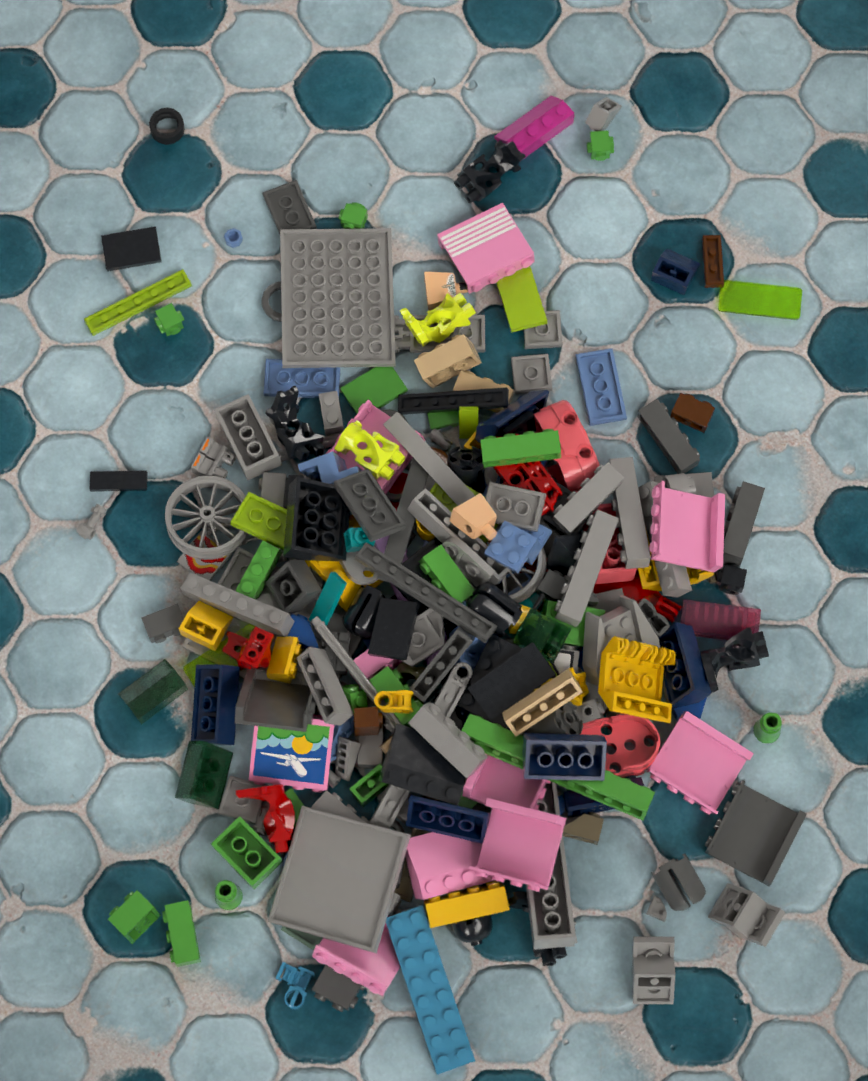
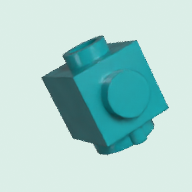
[344,527,376,552]

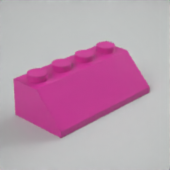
[494,96,575,161]

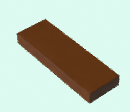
[702,235,724,288]

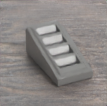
[335,736,361,781]

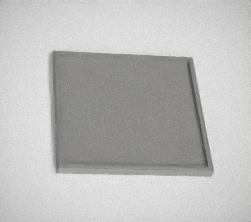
[267,806,411,953]

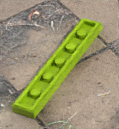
[84,269,192,336]

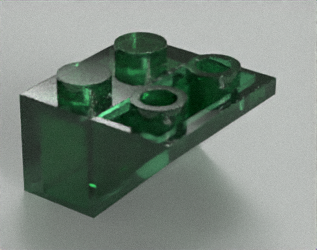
[513,608,572,664]

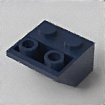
[651,249,700,296]

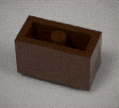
[670,393,715,433]
[353,707,383,737]

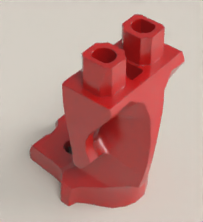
[221,626,274,671]
[235,784,295,853]

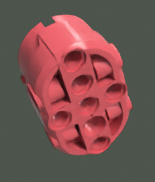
[534,400,599,493]
[580,714,660,778]

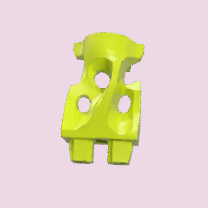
[400,293,476,347]
[334,420,405,480]

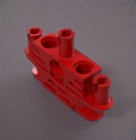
[493,434,563,516]

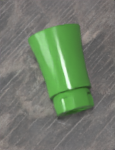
[753,712,782,744]
[215,880,243,910]

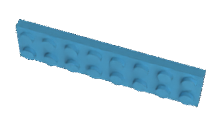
[386,905,475,1075]

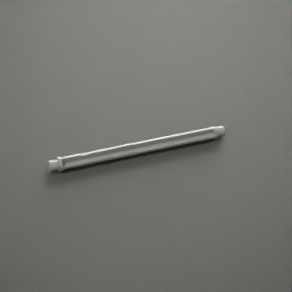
[311,616,402,729]

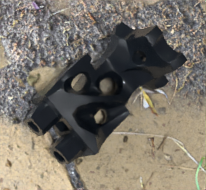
[454,140,526,204]
[265,386,325,461]
[700,627,769,693]
[507,891,567,966]

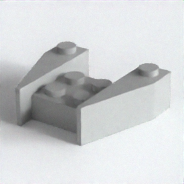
[582,595,660,686]

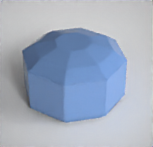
[224,228,243,248]

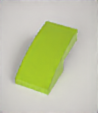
[459,407,479,439]

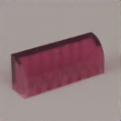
[680,600,761,640]

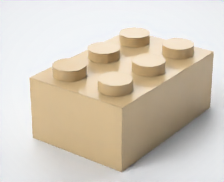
[414,334,482,389]

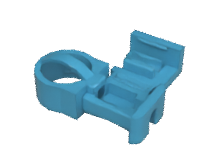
[275,962,315,1010]

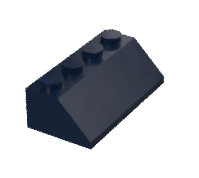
[475,390,549,444]
[658,622,712,709]
[191,665,240,745]
[522,733,607,781]
[563,775,644,818]
[406,795,491,844]

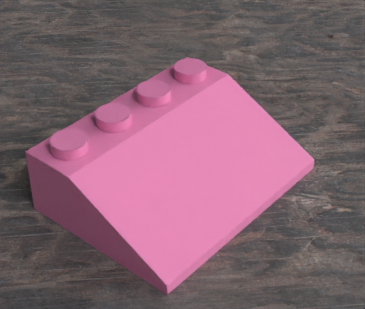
[405,832,494,900]

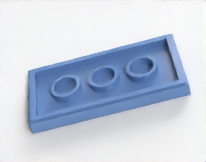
[575,348,627,426]
[264,359,341,398]

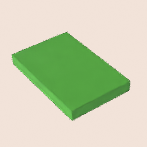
[340,367,408,415]

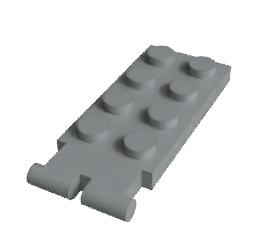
[394,315,485,353]

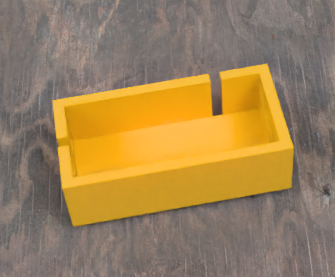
[424,880,510,928]

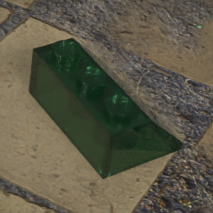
[118,659,188,724]
[175,741,233,809]

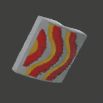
[177,531,232,581]

